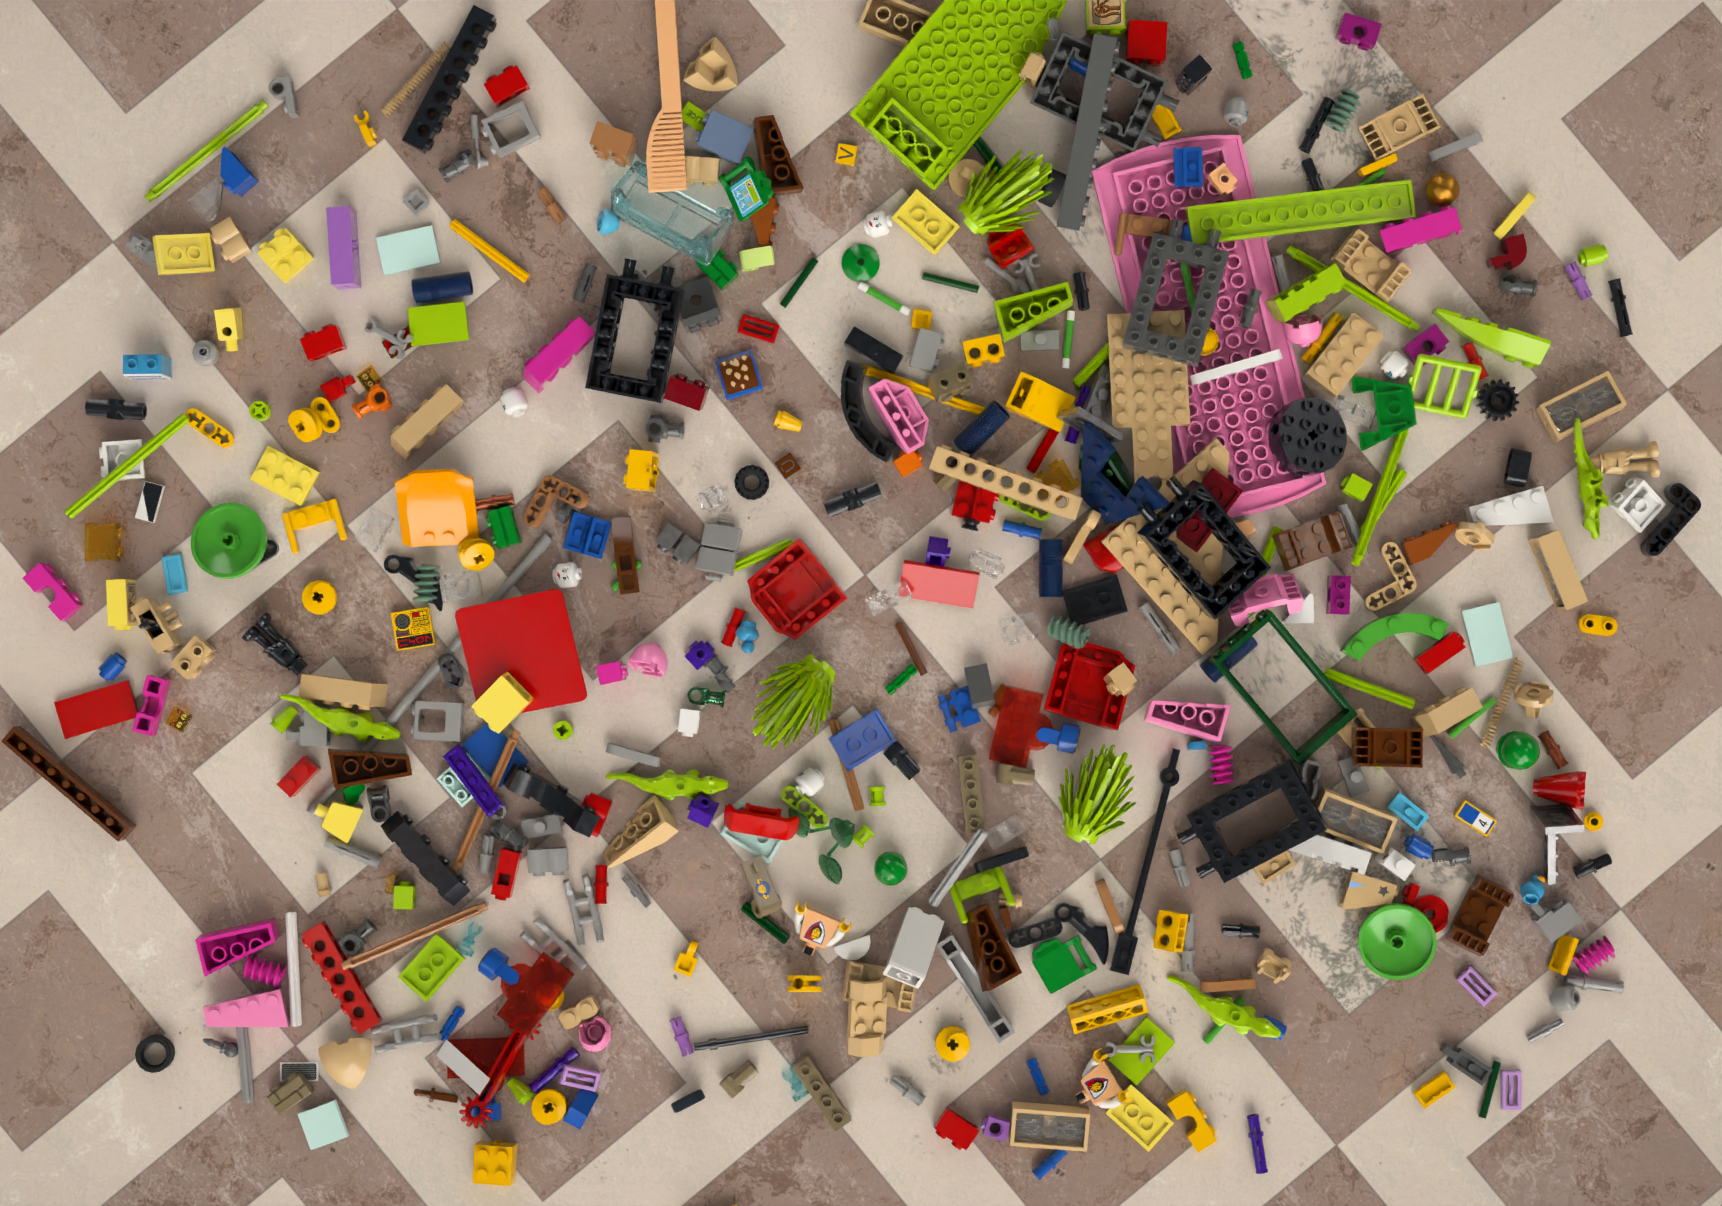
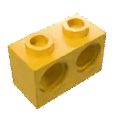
[962,333,1005,368]
[1153,910,1189,952]

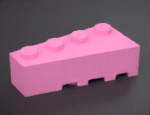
[1143,700,1231,744]
[203,987,290,1027]

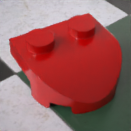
[987,223,1034,269]
[1083,525,1124,573]

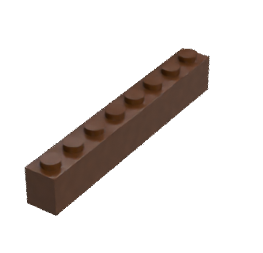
[1,726,137,842]

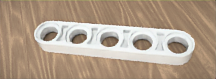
[1190,349,1283,385]

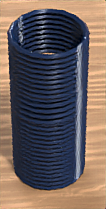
[411,271,473,303]
[953,400,1010,457]
[1038,539,1063,597]
[1199,627,1258,683]

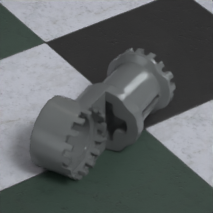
[438,149,476,183]
[1498,273,1538,297]
[555,488,590,524]
[703,654,735,693]
[489,820,528,852]
[1431,847,1471,866]

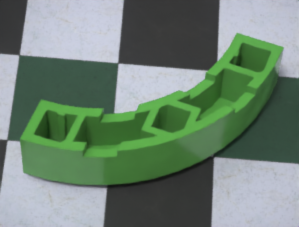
[1340,613,1449,661]

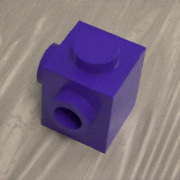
[925,536,951,566]
[685,640,715,670]
[687,794,719,828]

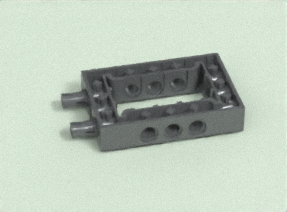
[1030,31,1180,152]
[1123,219,1229,367]

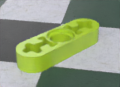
[999,492,1051,521]
[781,785,828,828]

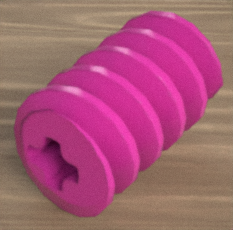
[1208,745,1234,785]
[1572,935,1615,975]
[243,954,287,988]

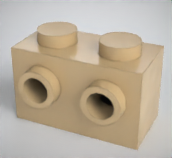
[169,635,216,679]
[1103,662,1137,697]

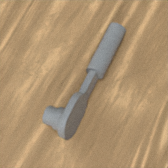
[470,115,488,169]
[984,257,1030,295]

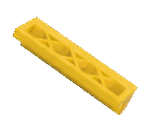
[1066,984,1148,1034]

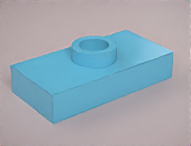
[1386,792,1429,831]

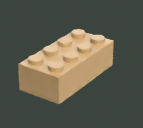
[858,0,932,48]
[1303,312,1384,398]

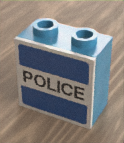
[123,354,172,380]

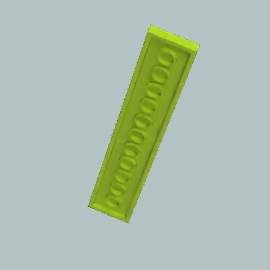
[1185,180,1416,245]

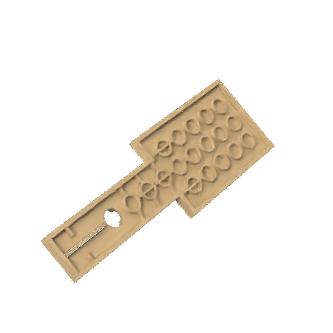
[1107,310,1190,543]

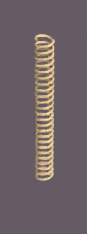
[381,41,450,118]
[1480,657,1524,749]

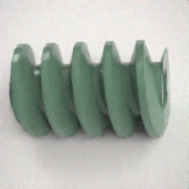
[1324,89,1361,132]
[412,564,440,604]
[1047,615,1091,649]

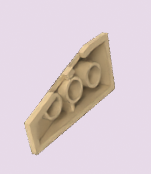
[603,795,679,868]

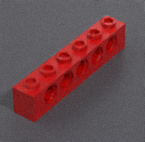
[301,921,383,1034]

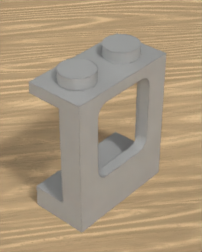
[411,701,464,742]

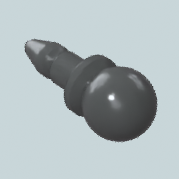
[203,1038,238,1058]

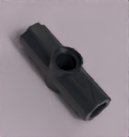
[85,399,147,420]
[823,482,882,517]

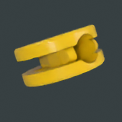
[787,975,822,992]

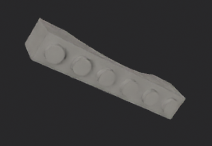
[936,932,1015,1043]

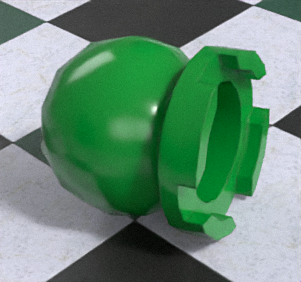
[1496,731,1540,770]

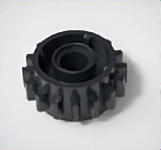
[1476,379,1519,421]

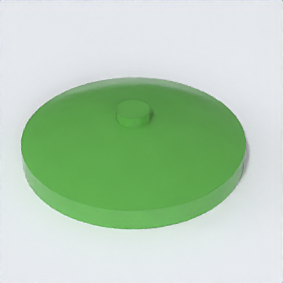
[191,503,267,579]
[1358,903,1437,980]

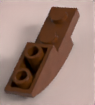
[612,516,640,595]

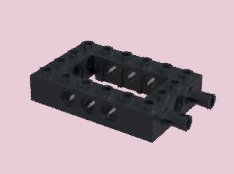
[585,258,685,403]
[1137,476,1271,620]
[1177,759,1328,883]

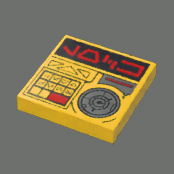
[391,607,436,651]

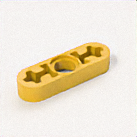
[185,408,235,448]

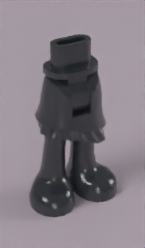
[242,612,308,675]

